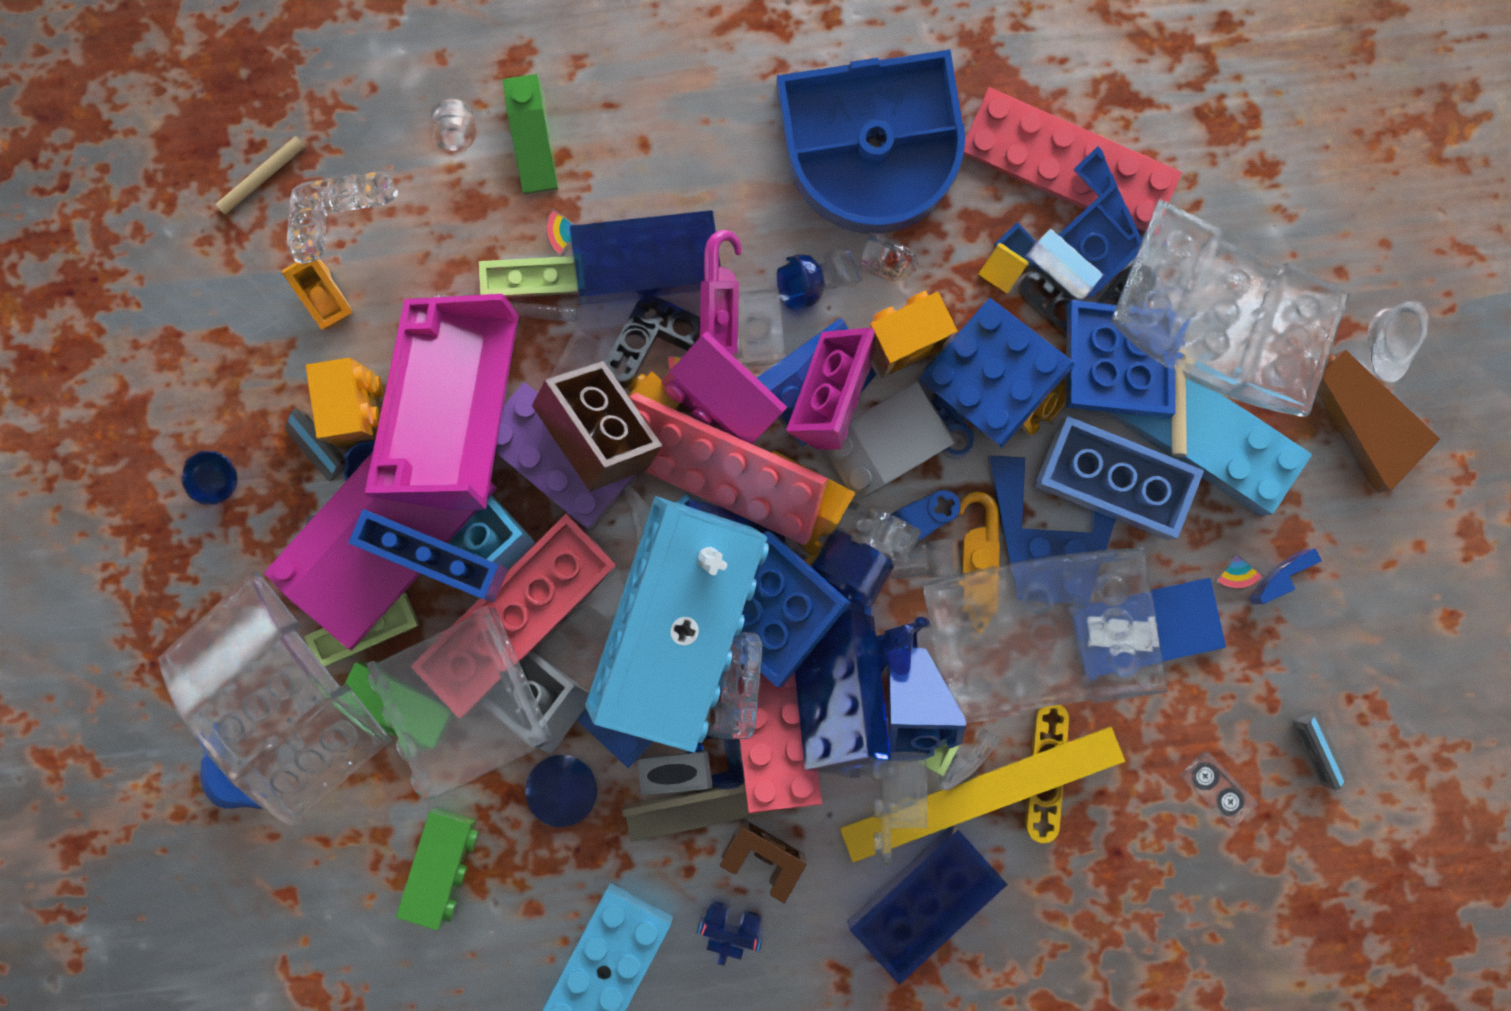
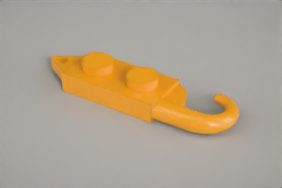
[959,491,1000,635]

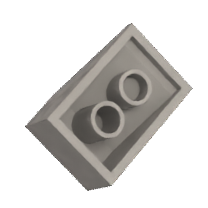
[825,381,956,502]
[481,649,589,754]

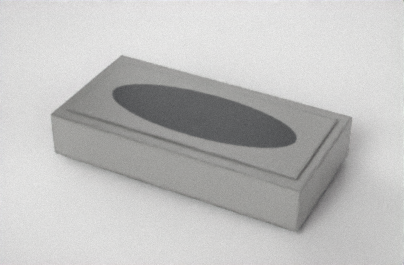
[637,751,713,795]

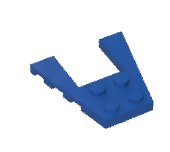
[988,455,1116,604]

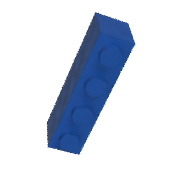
[348,509,508,603]

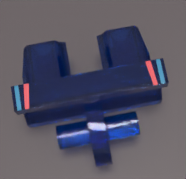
[696,900,763,966]

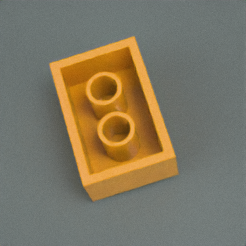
[869,291,958,379]
[305,357,384,448]

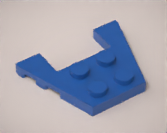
[994,146,1146,298]

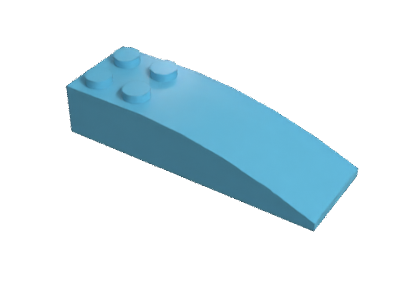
[1103,374,1313,516]

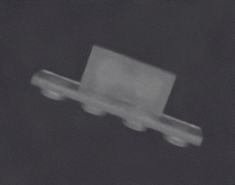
[872,713,928,865]

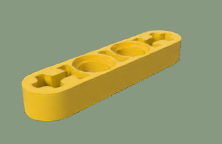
[1025,702,1069,844]

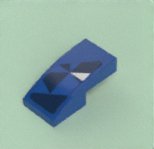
[1249,548,1322,604]

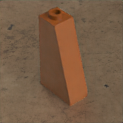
[1309,349,1440,493]

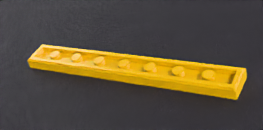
[840,726,1126,863]

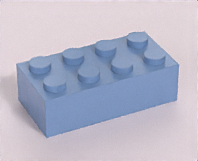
[1034,416,1204,540]

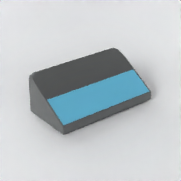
[285,409,345,481]
[1294,712,1347,790]

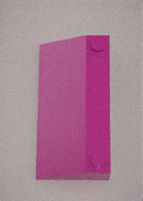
[365,294,519,510]
[264,452,497,651]

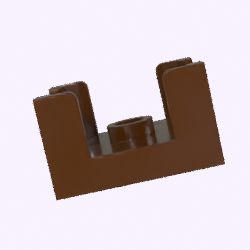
[720,819,807,904]

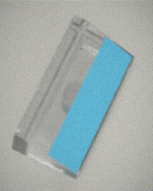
[1026,228,1104,301]

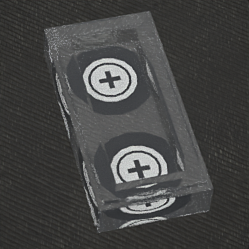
[1179,751,1259,829]

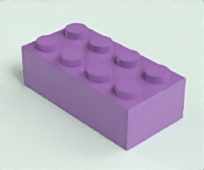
[495,382,637,531]

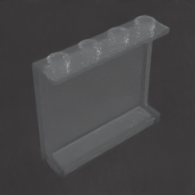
[367,606,554,800]

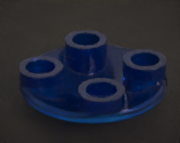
[525,755,597,827]

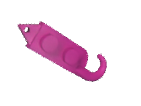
[700,230,742,354]

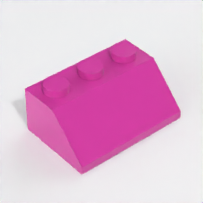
[786,327,876,450]
[661,331,787,444]

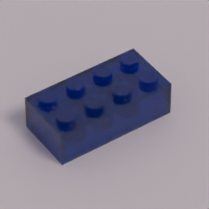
[569,210,721,305]
[795,610,891,773]
[847,825,1008,985]

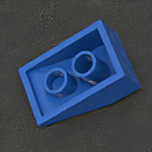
[757,318,877,448]

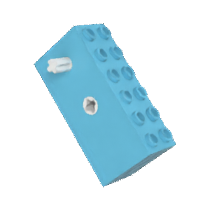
[585,496,769,753]

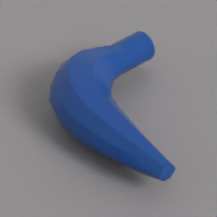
[200,721,265,809]

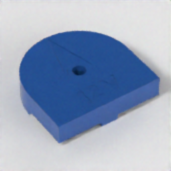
[776,49,965,234]

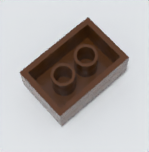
[532,361,663,492]

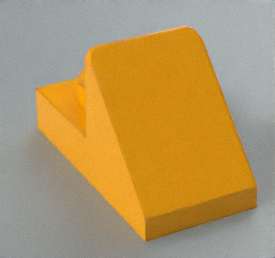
[282,253,353,330]

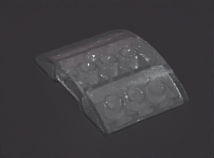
[1111,199,1350,417]
[923,548,1167,723]
[158,570,392,825]

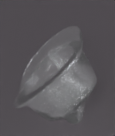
[1367,300,1429,382]

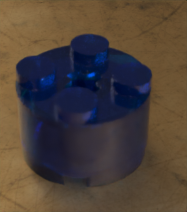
[811,530,894,609]

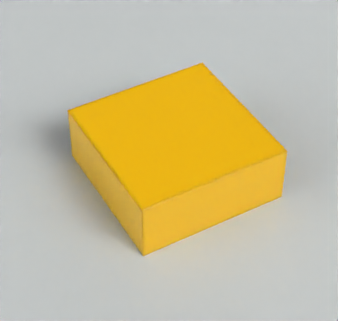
[978,243,1029,294]

